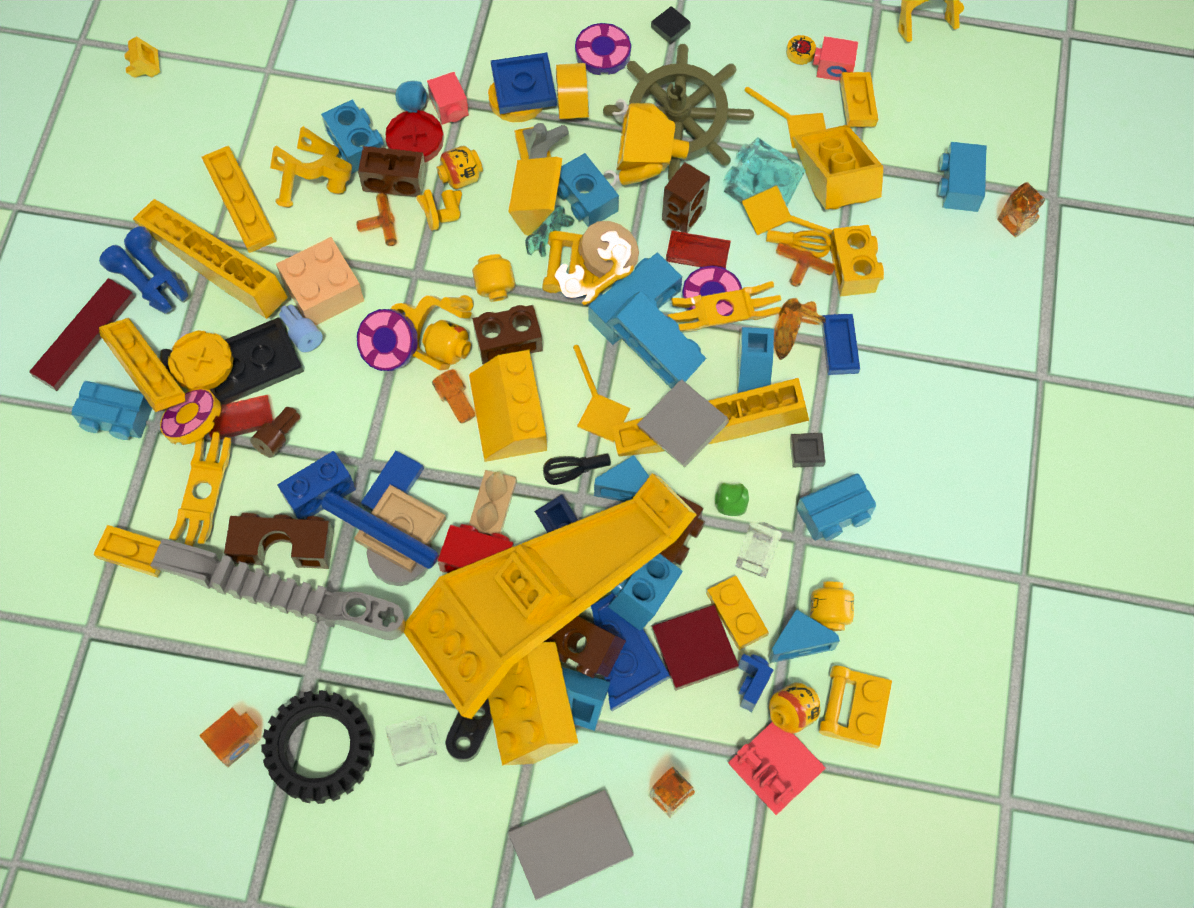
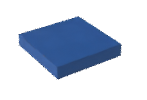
[490,52,557,114]

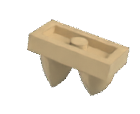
[469,470,517,536]

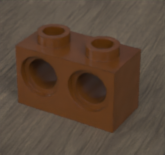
[358,146,426,197]
[662,162,710,235]
[472,305,543,365]

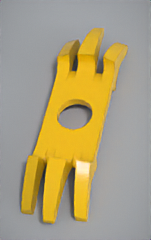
[667,281,782,331]
[169,432,231,546]

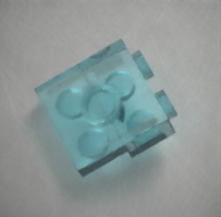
[723,137,806,206]

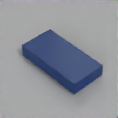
[821,313,860,375]
[361,450,424,512]

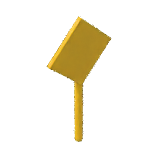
[744,87,826,148]
[742,185,833,236]
[573,344,631,443]

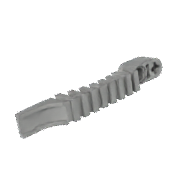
[150,539,405,640]

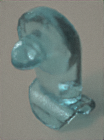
[525,205,574,257]

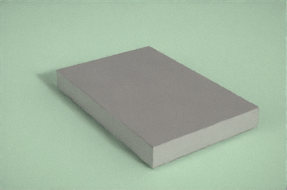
[508,790,634,901]

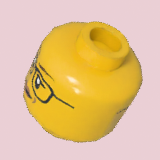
[810,581,855,631]

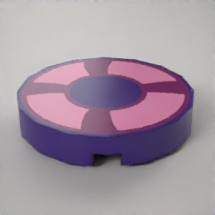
[575,23,632,75]
[681,265,742,320]
[357,309,418,371]

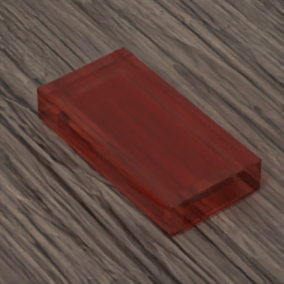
[666,230,731,269]
[209,394,274,440]

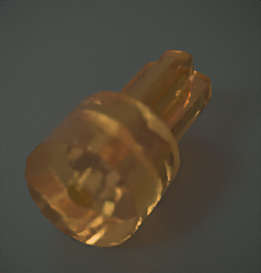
[431,369,475,424]

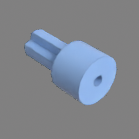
[279,304,323,352]

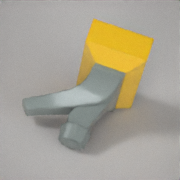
[514,123,569,160]

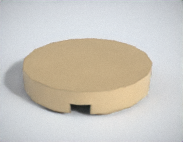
[578,221,639,278]

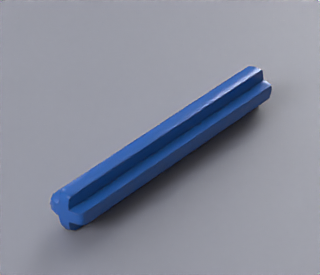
[321,491,439,569]

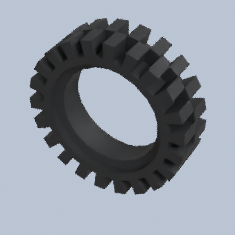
[261,690,374,804]

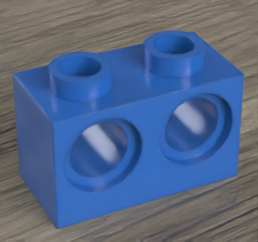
[277,450,356,520]

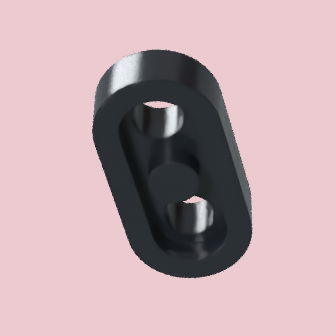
[445,698,493,762]

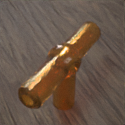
[356,193,397,246]
[776,242,835,287]

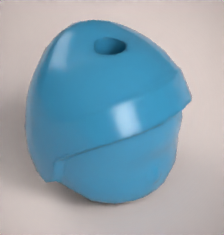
[395,80,427,113]

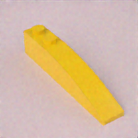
[133,199,288,319]
[612,378,809,457]

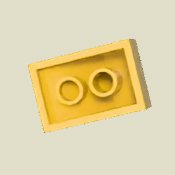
[793,125,883,209]

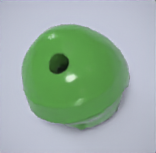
[715,483,749,516]

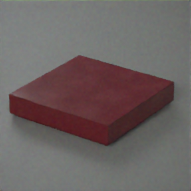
[651,605,739,691]

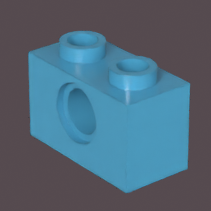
[557,153,619,227]

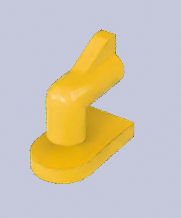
[416,189,462,231]

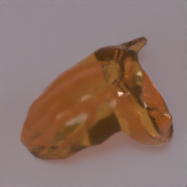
[774,298,826,360]

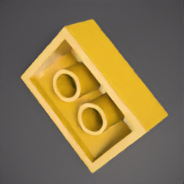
[469,350,547,462]

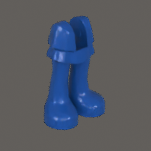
[99,226,189,314]

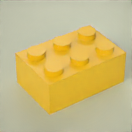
[488,642,578,766]

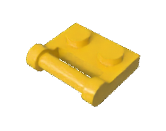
[542,231,599,296]
[819,665,892,749]

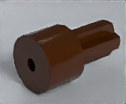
[250,407,300,458]

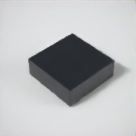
[651,6,691,44]

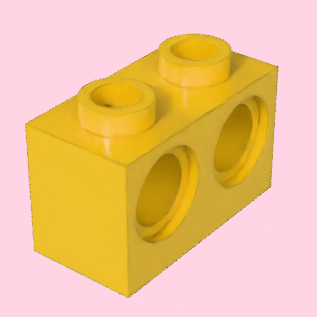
[830,225,884,297]

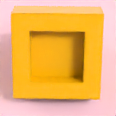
[124,36,160,78]

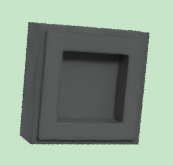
[789,433,826,468]

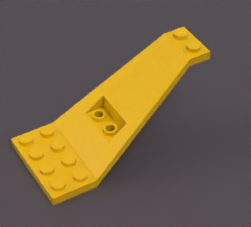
[404,473,697,719]

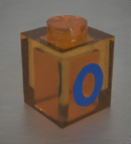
[199,707,260,768]

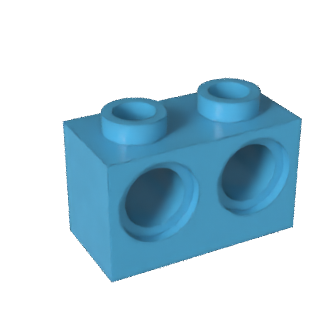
[321,99,384,174]
[608,553,683,631]

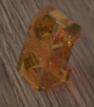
[997,181,1046,238]
[648,767,695,818]

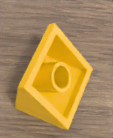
[508,156,563,236]

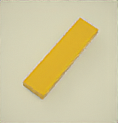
[201,145,277,253]
[99,318,185,412]

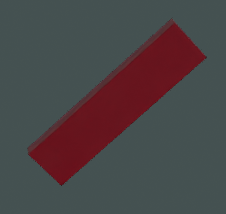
[29,278,135,391]

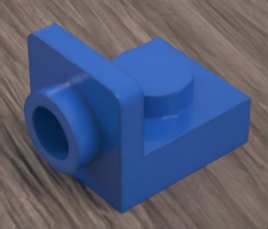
[738,654,774,713]

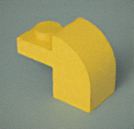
[555,63,589,119]

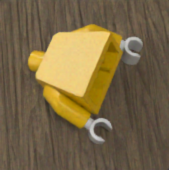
[603,99,689,191]

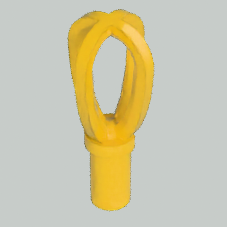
[766,230,831,258]

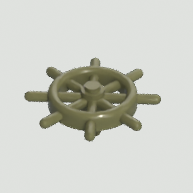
[603,44,755,181]

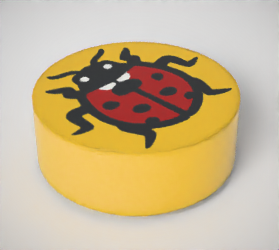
[786,35,816,65]

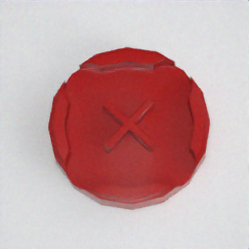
[385,110,444,163]

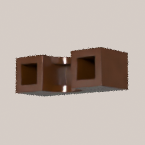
[224,513,334,569]

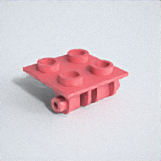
[728,722,826,815]

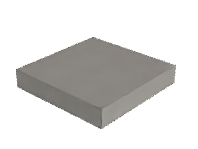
[637,379,729,468]

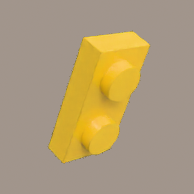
[840,72,879,127]
[93,525,161,578]
[706,575,769,651]

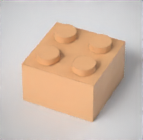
[276,237,364,325]

